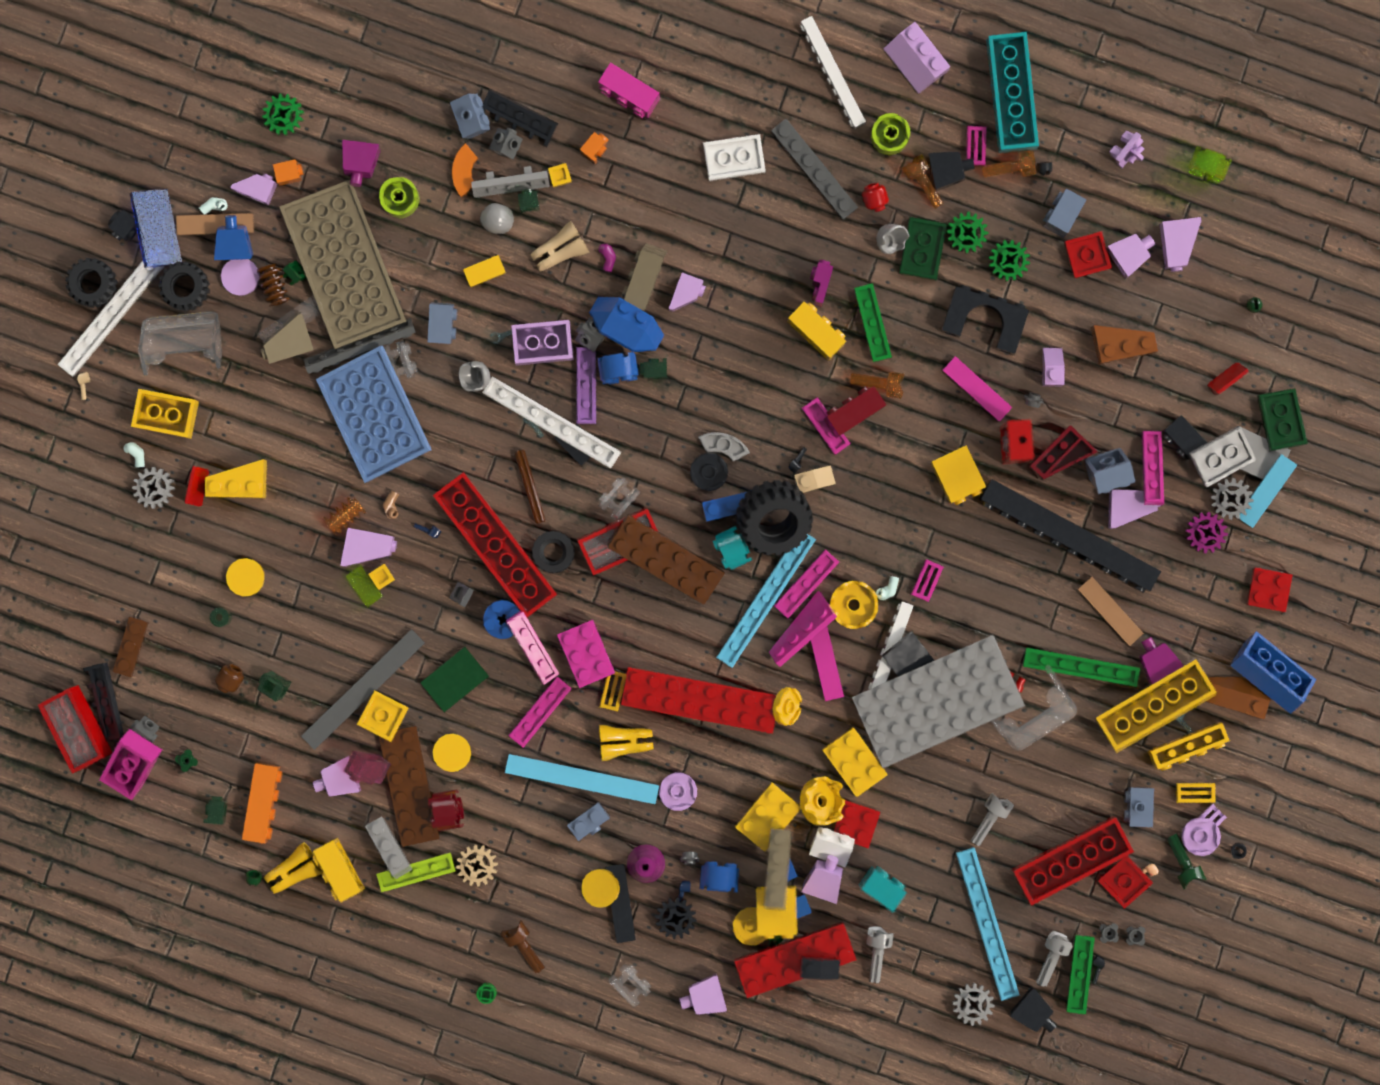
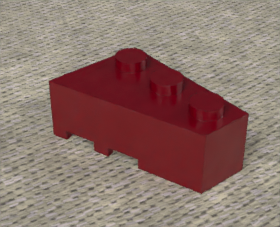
[1028,425,1098,481]

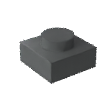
[449,582,474,607]

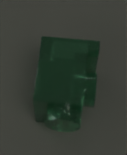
[518,190,540,213]
[640,358,667,379]
[257,671,292,702]
[203,796,228,825]

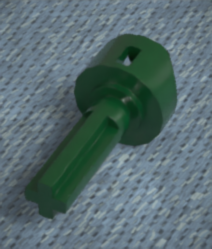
[1167,834,1207,890]

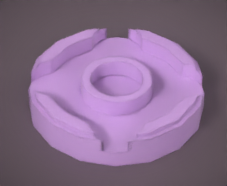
[221,259,260,296]
[659,772,697,811]
[1181,817,1221,856]

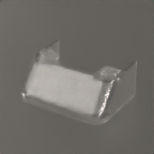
[138,312,222,376]
[992,664,1077,751]

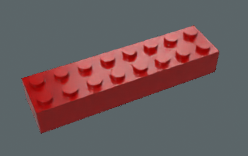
[433,472,558,618]
[621,667,777,734]

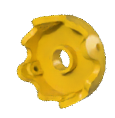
[830,581,878,629]
[800,777,845,826]

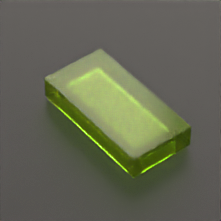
[345,565,383,607]

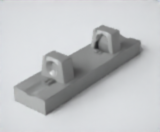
[471,166,550,198]

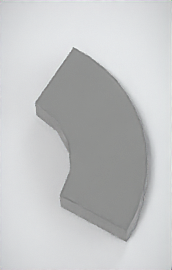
[698,432,750,462]

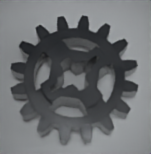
[655,897,697,939]

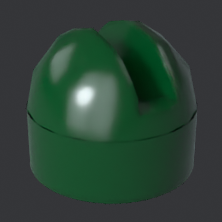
[1246,297,1263,313]
[246,870,262,887]

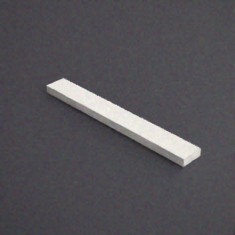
[58,246,170,377]
[482,377,621,469]

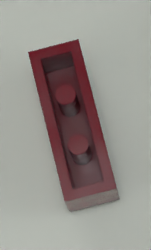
[824,386,886,438]

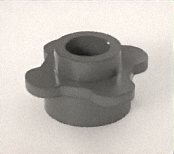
[1024,392,1044,408]
[680,852,699,866]
[1099,923,1119,943]
[1126,926,1145,946]

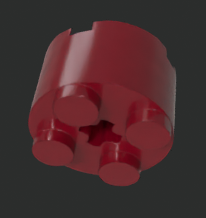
[428,789,464,831]

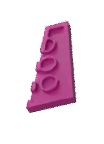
[769,591,837,667]

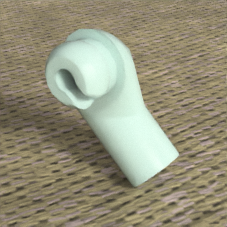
[199,197,228,215]
[124,442,145,468]
[876,576,899,600]

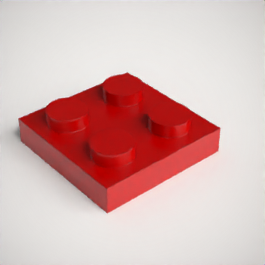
[1064,231,1112,279]
[1247,567,1293,612]
[834,800,881,849]
[1098,855,1153,909]

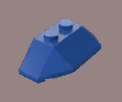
[589,297,664,352]

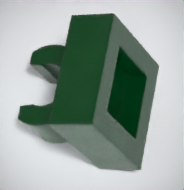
[283,260,306,286]

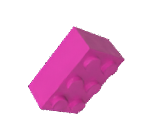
[598,62,660,119]
[557,620,615,688]
[99,729,162,800]

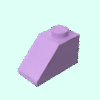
[231,173,277,205]
[669,273,706,312]
[1042,348,1064,387]

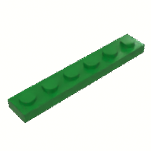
[1022,648,1140,687]

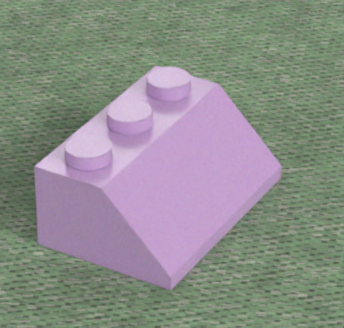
[884,22,950,94]

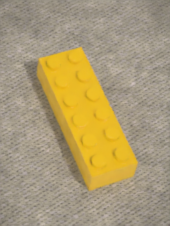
[1096,659,1216,754]

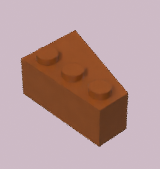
[1091,325,1158,365]

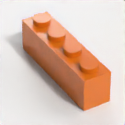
[242,763,282,844]

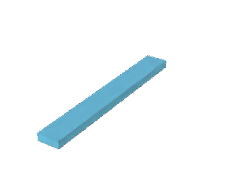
[716,534,816,668]
[505,754,659,804]
[956,847,1019,1001]

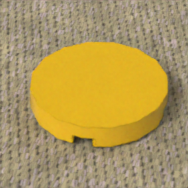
[226,558,265,596]
[773,687,802,726]
[433,733,471,772]
[581,869,620,908]
[733,907,766,946]

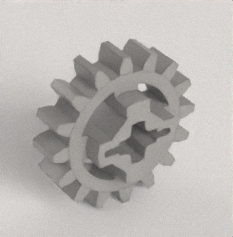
[132,467,175,509]
[1211,478,1254,520]
[952,983,995,1026]

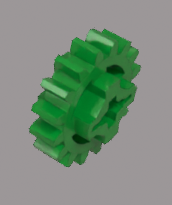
[262,94,304,136]
[946,212,989,254]
[988,240,1030,282]

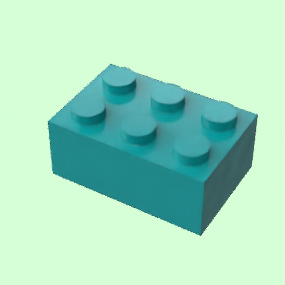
[858,866,907,912]

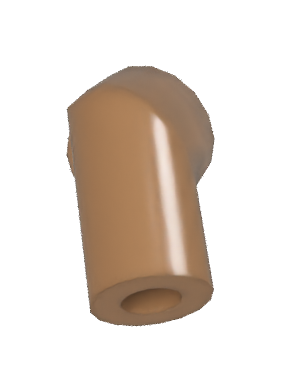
[383,490,399,519]

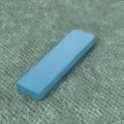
[1240,454,1297,528]

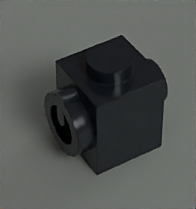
[108,209,141,241]

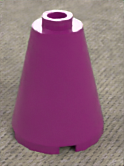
[627,845,665,883]

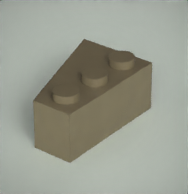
[622,243,668,311]

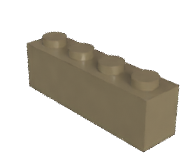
[764,829,792,911]

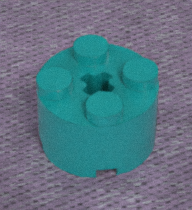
[713,526,753,570]

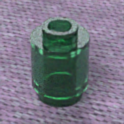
[210,608,232,627]

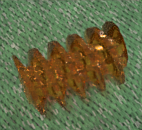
[323,497,367,536]

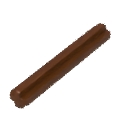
[515,450,545,524]

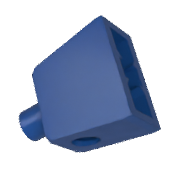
[214,215,253,260]

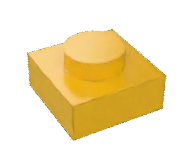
[548,163,572,187]
[368,564,395,590]

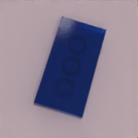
[130,189,182,268]

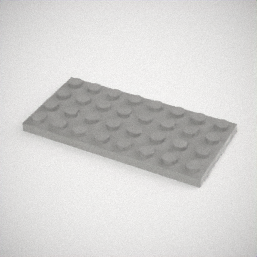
[852,635,1025,768]

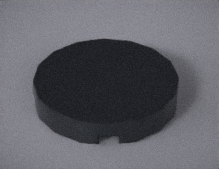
[690,452,728,491]

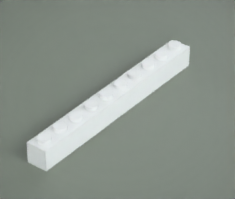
[800,16,866,129]
[868,602,913,689]

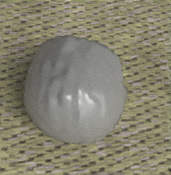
[480,203,514,234]
[876,223,909,254]
[459,361,491,392]

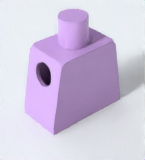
[1107,234,1155,279]
[313,756,361,796]
[802,855,843,904]
[679,973,727,1015]

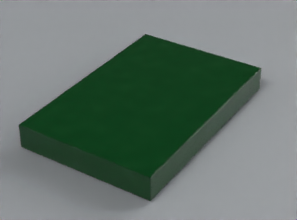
[899,217,947,281]
[1257,388,1308,452]
[421,647,489,713]

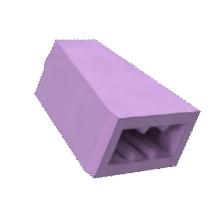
[1160,217,1201,272]
[1108,490,1161,529]
[340,528,397,567]

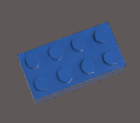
[1230,631,1316,714]

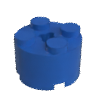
[597,352,639,385]
[483,600,521,639]
[699,862,740,892]

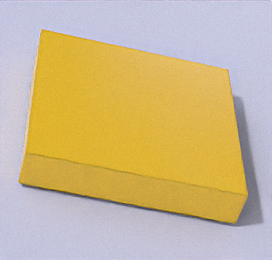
[357,690,409,742]

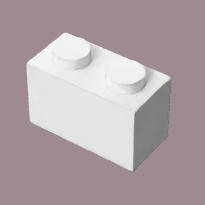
[809,827,855,867]

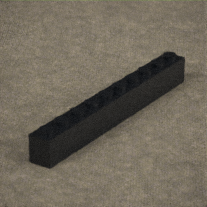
[980,479,1161,593]

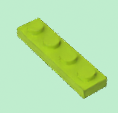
[376,852,456,892]

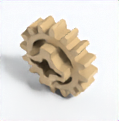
[456,844,498,887]

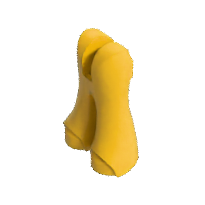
[599,725,654,762]
[264,842,323,894]

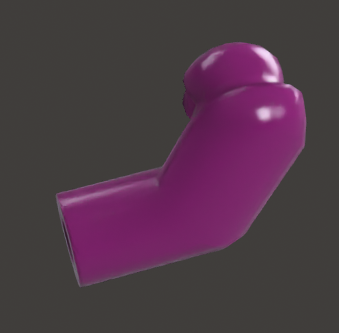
[598,244,616,272]

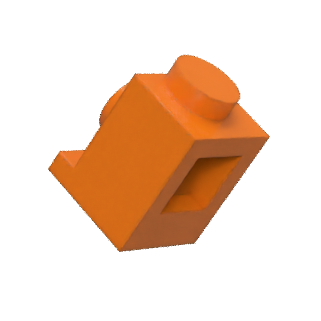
[580,132,609,164]

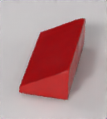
[1208,362,1249,396]
[184,466,209,507]

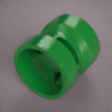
[476,983,497,1004]

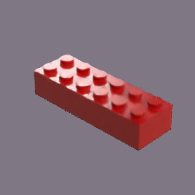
[1011,816,1134,906]
[734,921,857,998]

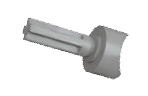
[970,793,1014,846]
[866,926,894,983]
[1036,931,1072,987]

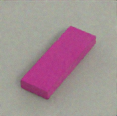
[802,397,851,455]

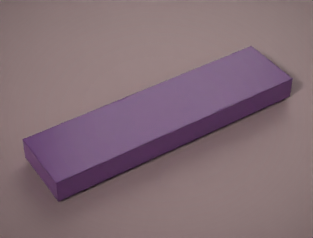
[576,347,596,424]

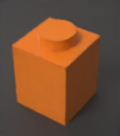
[273,160,304,186]

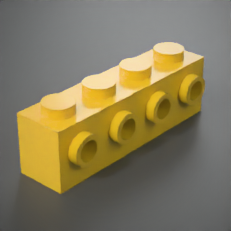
[1148,722,1230,771]

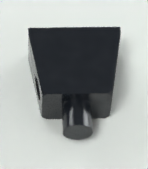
[929,152,975,191]
[1008,986,1057,1033]

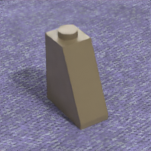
[261,311,313,364]

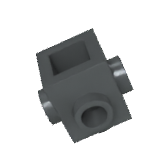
[489,127,522,159]
[575,317,605,352]
[130,716,160,743]

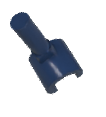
[414,523,442,538]
[676,881,691,907]

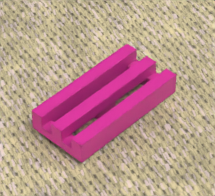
[966,126,987,166]
[911,559,944,602]

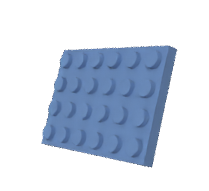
[316,346,432,483]

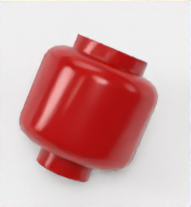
[862,182,889,212]

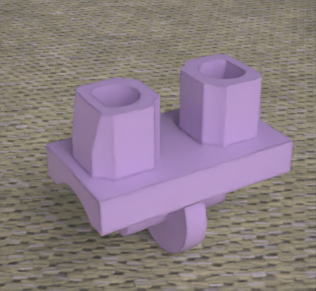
[1110,131,1144,168]

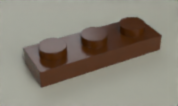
[113,617,149,677]

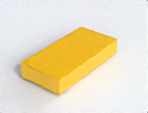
[463,255,506,287]

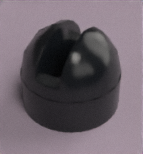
[1037,162,1053,176]
[1231,843,1247,859]

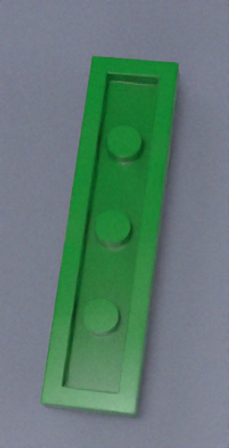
[854,283,892,363]
[1066,935,1095,1014]

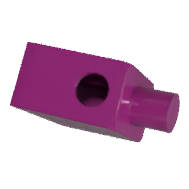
[342,140,380,187]
[1139,637,1184,685]

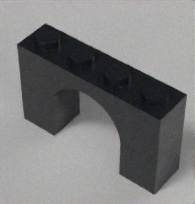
[941,285,1029,355]

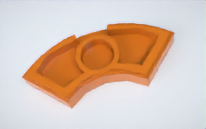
[452,143,478,198]

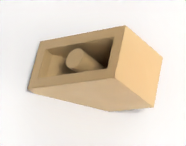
[794,466,836,493]

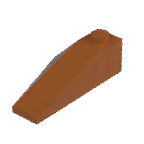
[1206,677,1270,719]

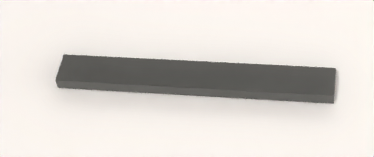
[301,629,425,750]

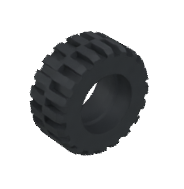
[736,480,813,555]

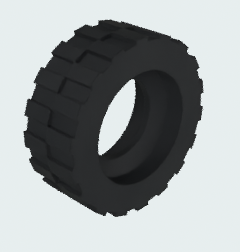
[532,531,575,573]

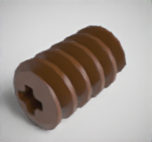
[257,264,290,307]

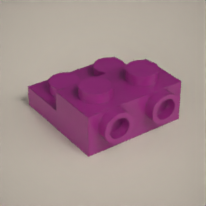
[810,259,833,307]

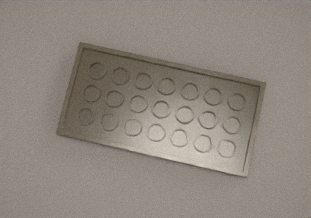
[280,179,406,350]

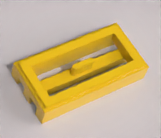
[600,671,627,711]
[1176,783,1215,803]

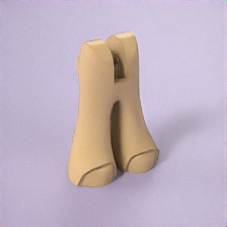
[530,221,589,271]

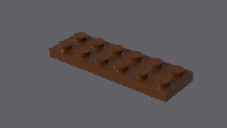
[607,514,725,605]
[379,726,440,847]

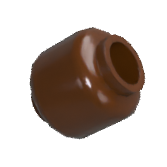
[215,664,244,693]

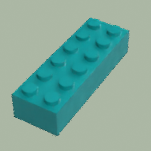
[986,32,1039,153]

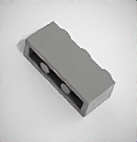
[365,816,413,879]

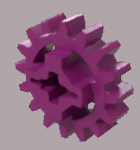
[1185,512,1228,554]

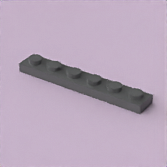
[771,119,858,220]
[304,318,416,374]

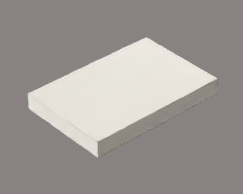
[703,134,766,181]

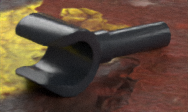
[789,447,807,473]
[1092,955,1105,984]

